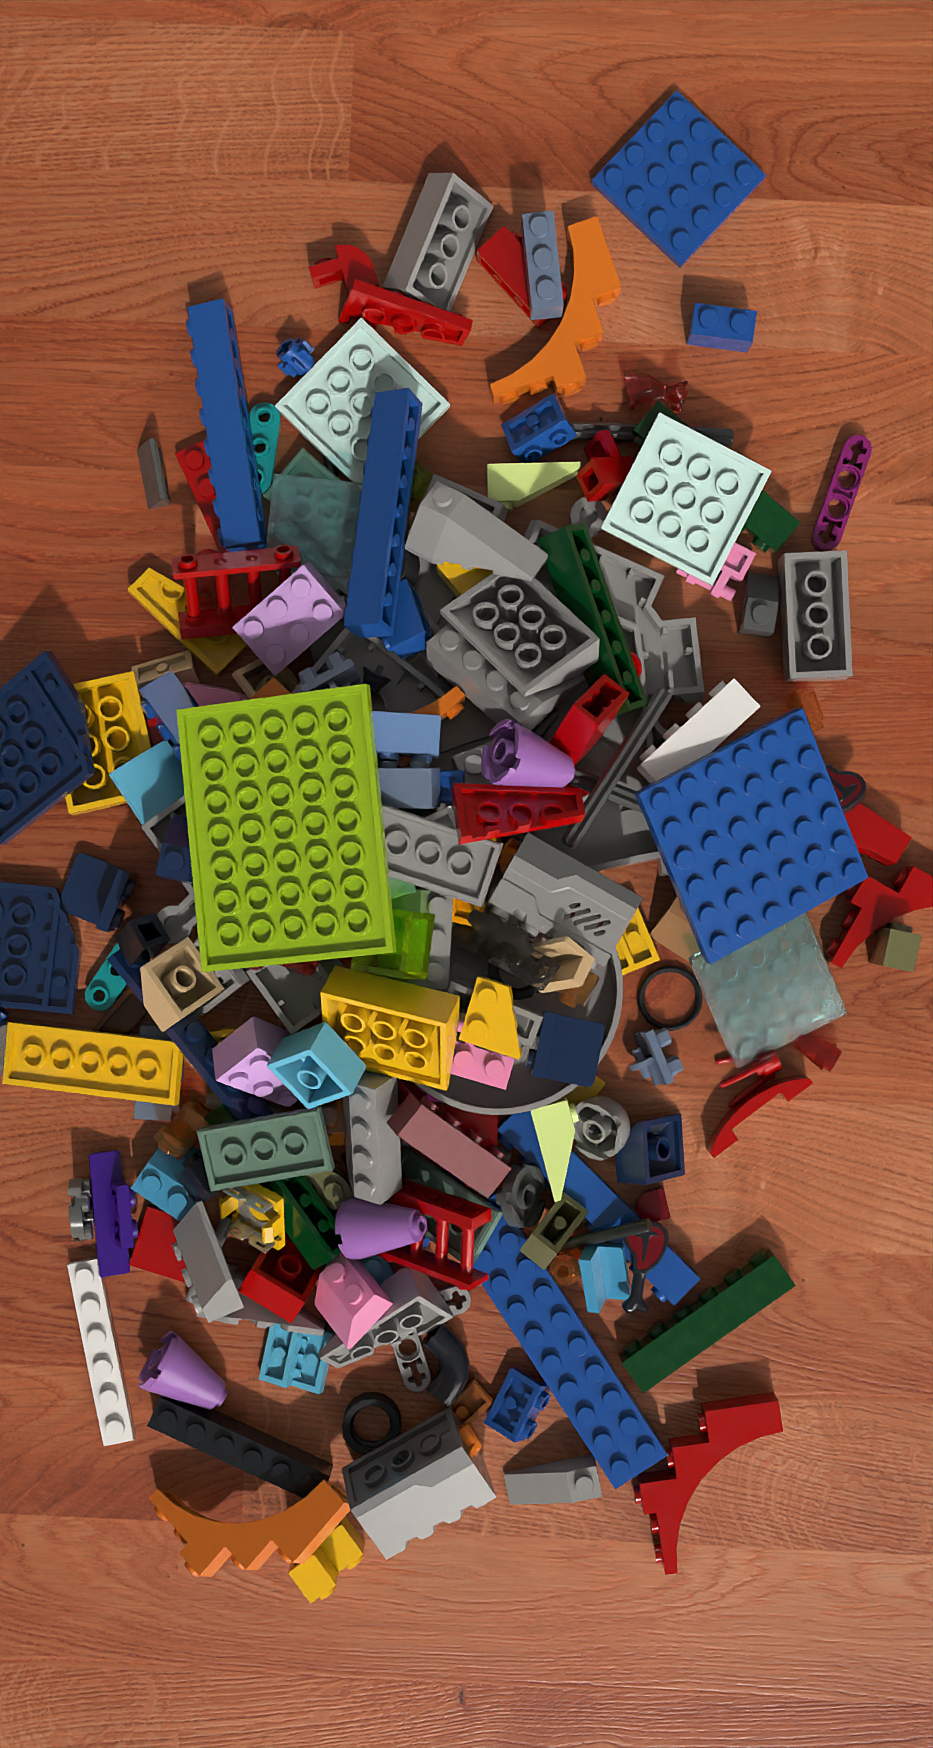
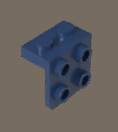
[61,853,137,932]
[525,1011,605,1087]

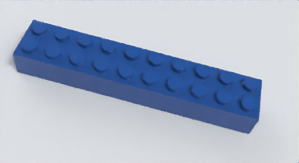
[473,1188,668,1489]

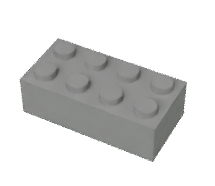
[778,550,853,683]

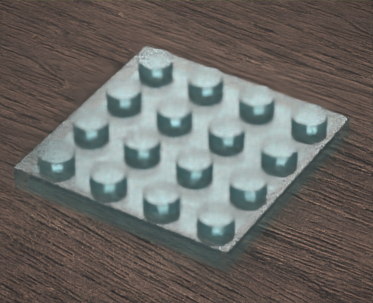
[688,912,847,1068]

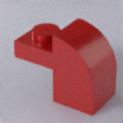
[308,244,379,293]
[576,430,633,502]

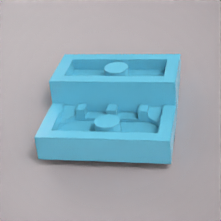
[109,740,184,825]
[258,1323,336,1394]

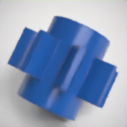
[276,337,315,377]

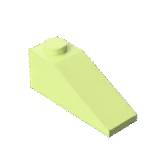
[487,462,581,512]
[531,1097,579,1202]

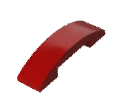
[706,1075,813,1158]

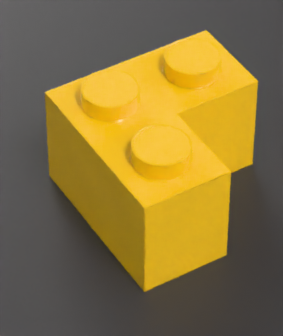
[288,1516,365,1604]

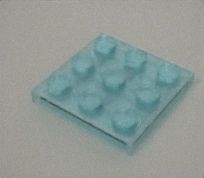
[266,474,363,579]

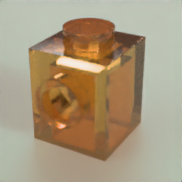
[555,971,600,1009]

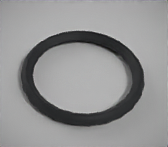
[638,966,703,1031]

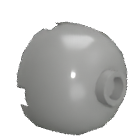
[573,1095,630,1161]

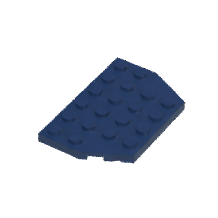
[0,651,95,845]
[0,882,82,1014]

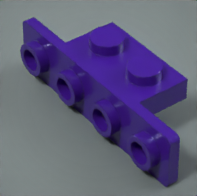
[88,1150,138,1277]

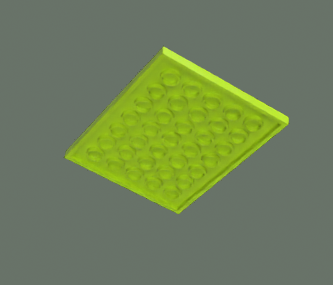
[176,684,397,972]

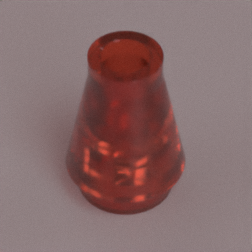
[793,1031,842,1072]

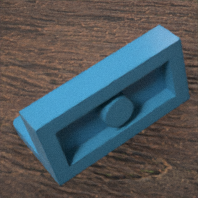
[579,1243,631,1313]

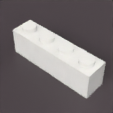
[636,678,761,784]

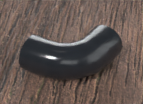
[422,1323,470,1408]

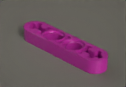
[811,435,872,552]

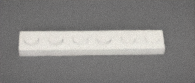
[67,1257,136,1446]

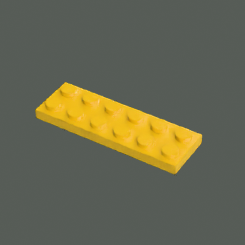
[2,1021,183,1106]

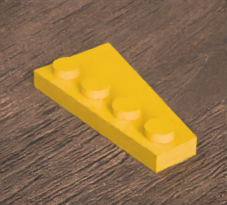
[128,568,249,677]

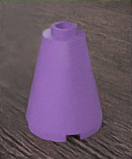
[481,719,575,788]
[335,1196,427,1260]
[138,1331,228,1410]

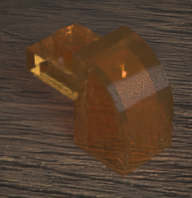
[153,1098,211,1161]

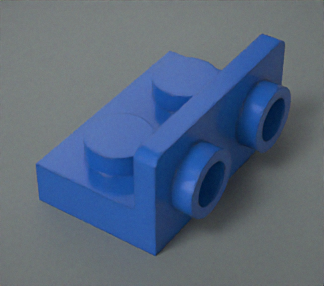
[501,393,577,463]
[484,1367,551,1442]

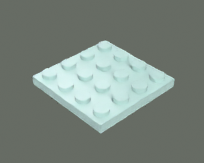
[275,318,450,491]
[600,412,772,586]

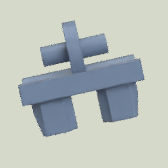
[298,652,360,692]
[628,1028,683,1085]

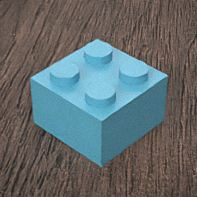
[266,1022,367,1109]

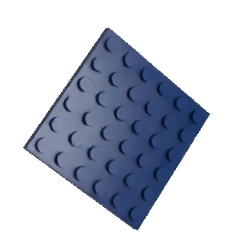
[634,707,868,965]

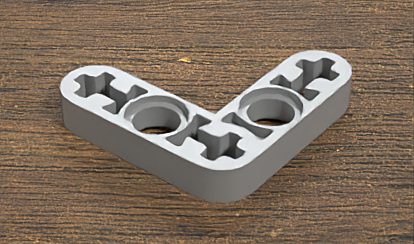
[393,1284,471,1392]

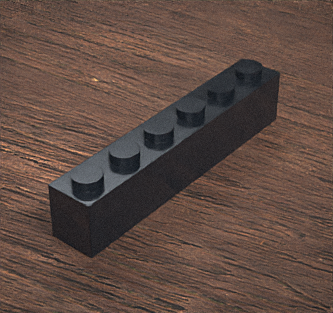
[147,1395,333,1498]

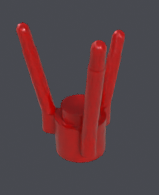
[715,1047,782,1108]

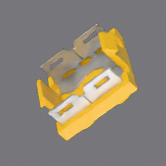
[219,1183,285,1253]

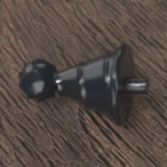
[363,664,392,698]

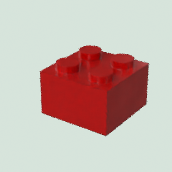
[238,1234,327,1323]

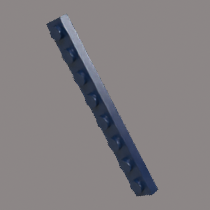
[107,949,274,1121]

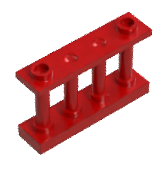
[171,545,302,640]
[377,1178,492,1291]

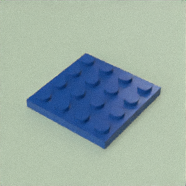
[591,90,766,268]

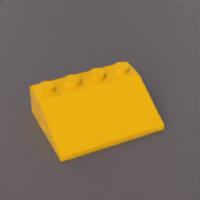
[65,671,152,815]
[320,965,460,1091]

